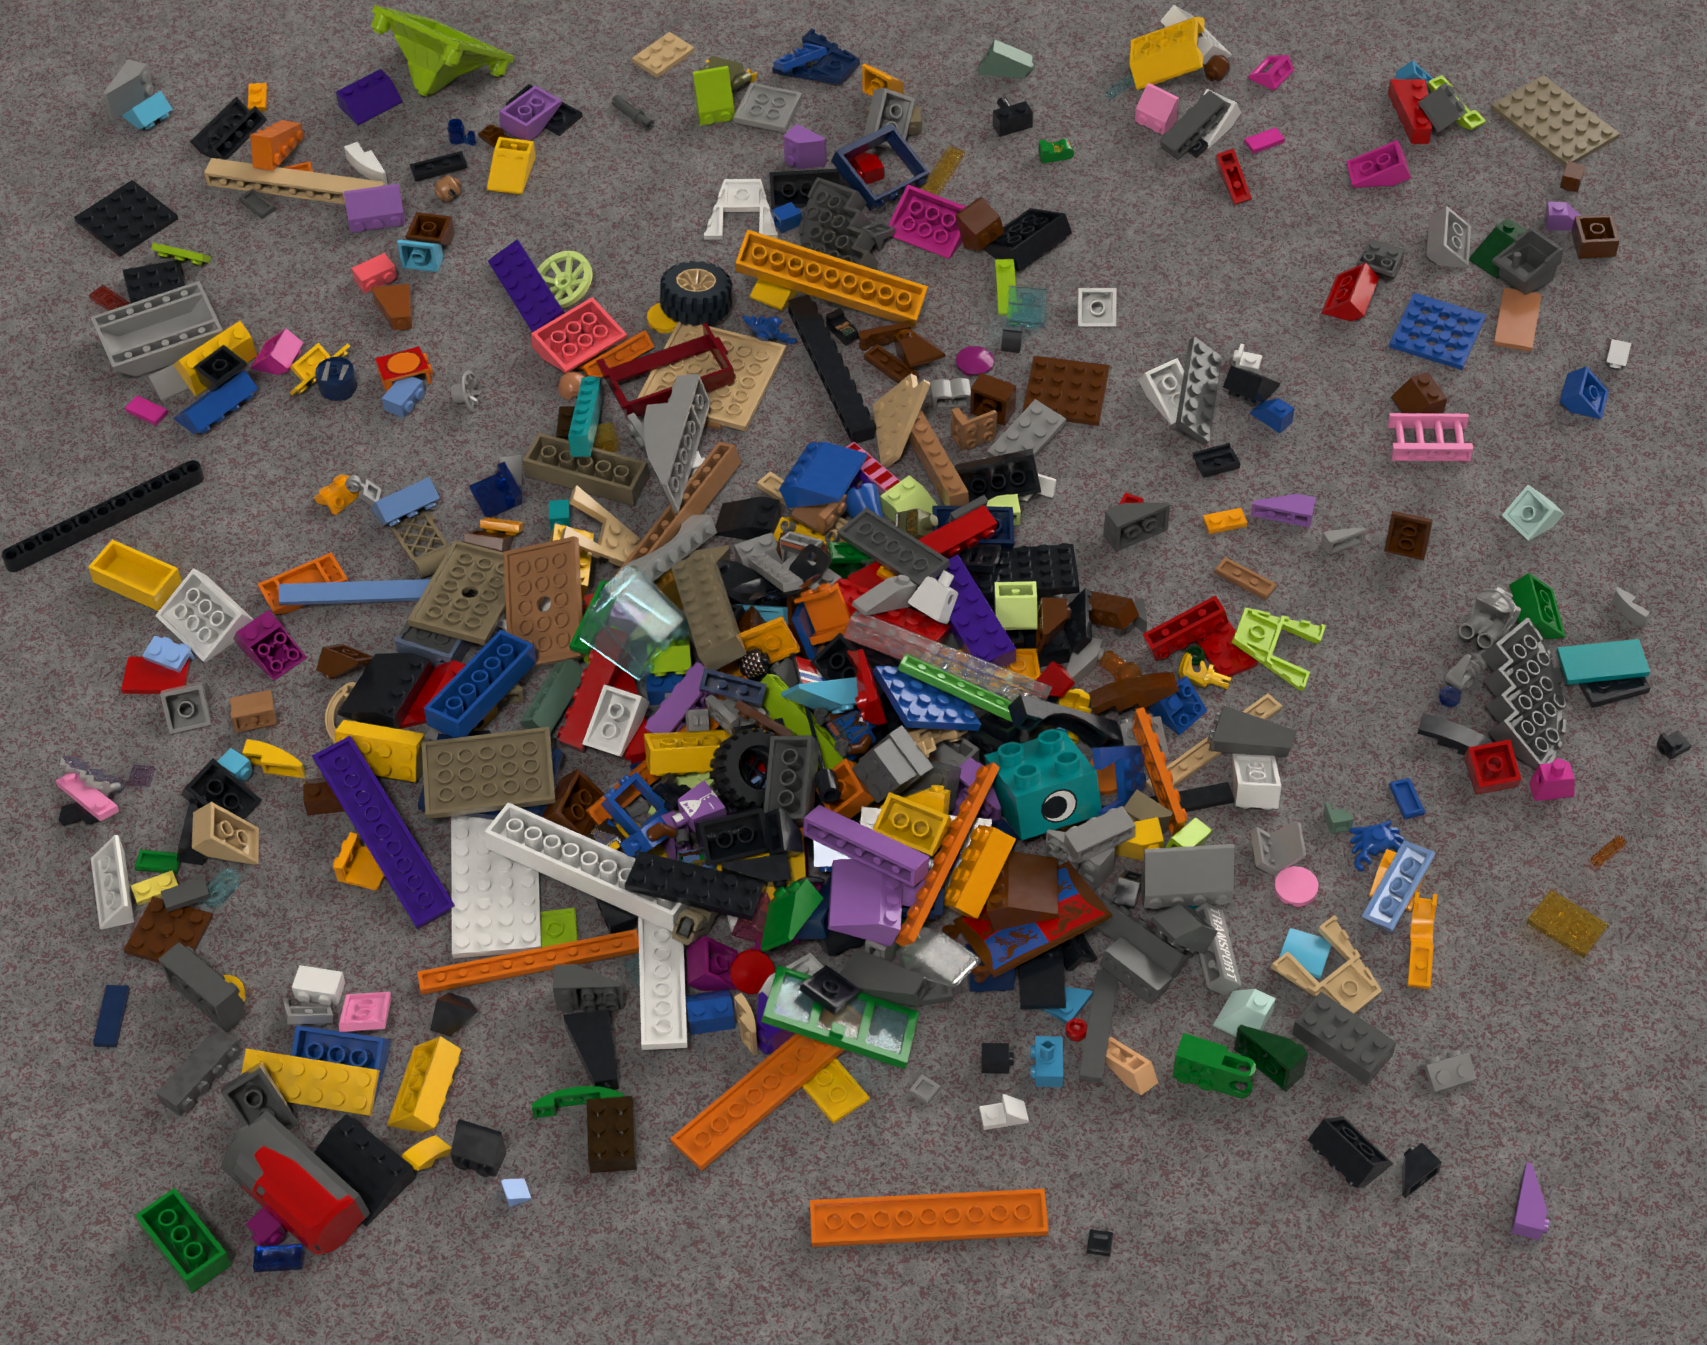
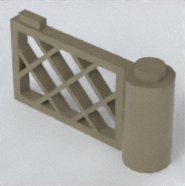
[389,510,451,579]

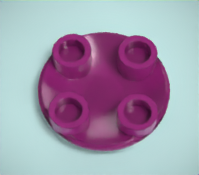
[956,346,994,376]

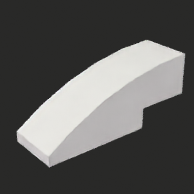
[344,142,388,185]

